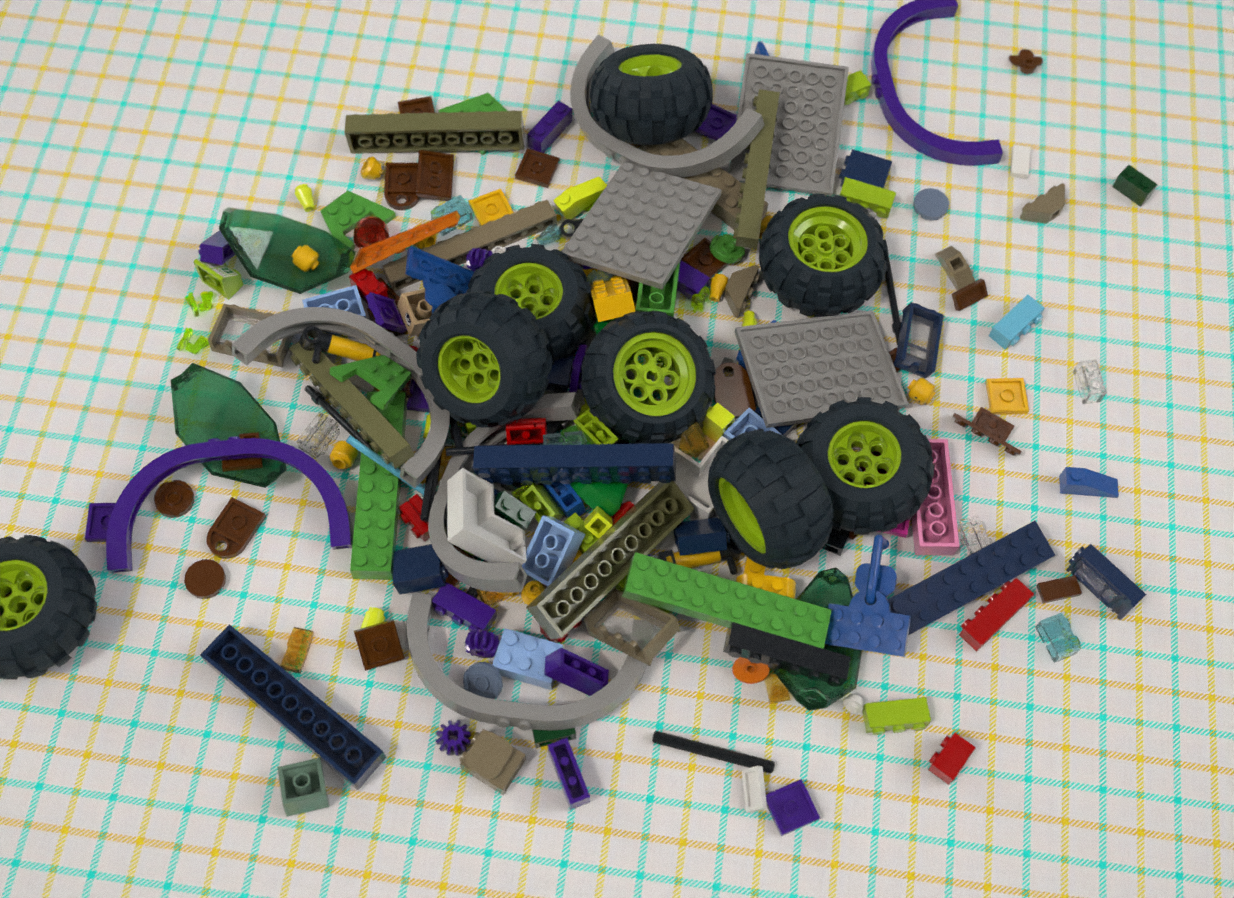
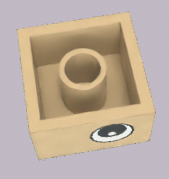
[397,289,432,336]

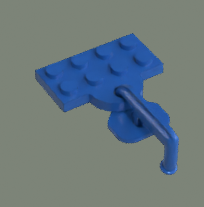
[405,246,474,313]
[825,534,911,657]

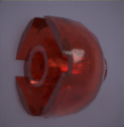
[353,216,390,249]

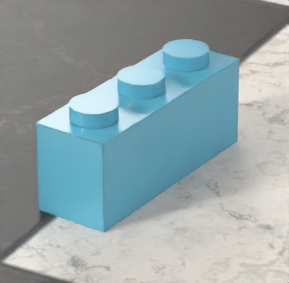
[989,295,1045,350]

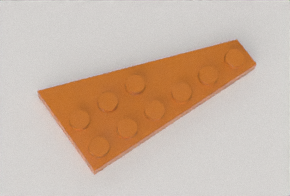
[350,211,460,274]

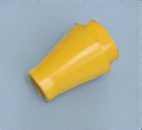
[709,274,728,302]

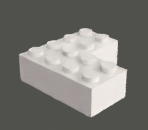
[650,436,729,519]
[447,468,527,565]

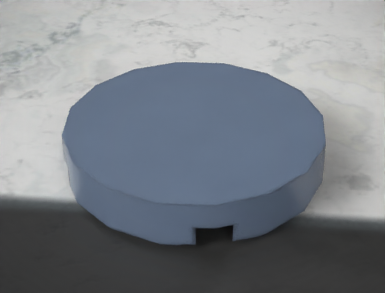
[913,188,949,221]
[463,662,503,699]

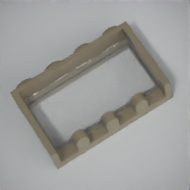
[208,304,295,367]
[584,588,680,666]

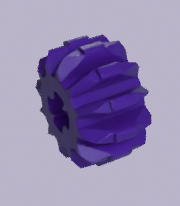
[466,247,494,272]
[465,629,500,659]
[436,720,471,756]

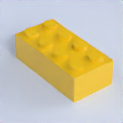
[591,276,635,322]

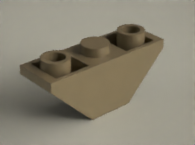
[1020,183,1065,224]
[935,246,975,291]
[724,265,761,318]

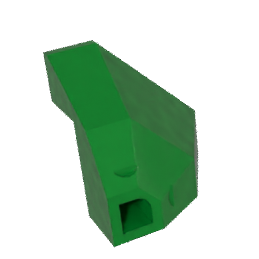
[570,482,628,517]

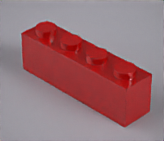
[959,577,1034,652]

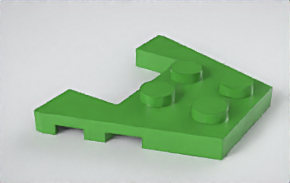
[438,93,508,156]
[321,190,396,257]
[329,355,411,410]

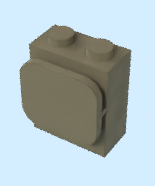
[459,729,526,795]

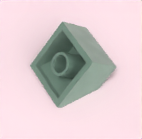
[277,758,329,817]

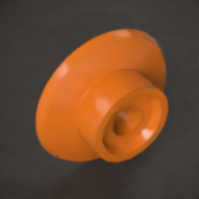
[732,657,769,684]

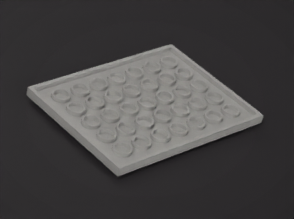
[729,53,849,196]
[562,162,721,289]
[734,310,908,428]

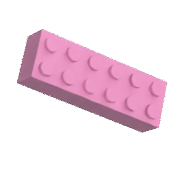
[911,439,959,555]

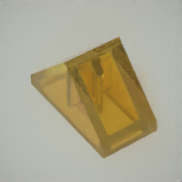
[678,422,710,458]

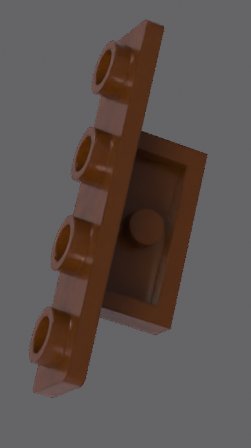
[953,407,1022,456]

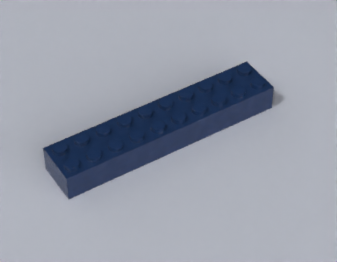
[473,443,676,485]
[888,521,1055,635]
[200,624,386,790]

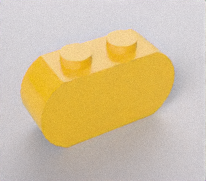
[736,574,796,599]

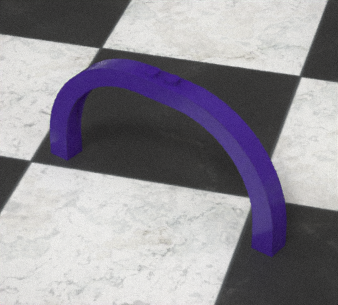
[871,0,1003,166]
[106,436,353,573]

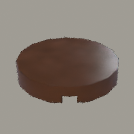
[154,480,194,518]
[184,559,226,599]

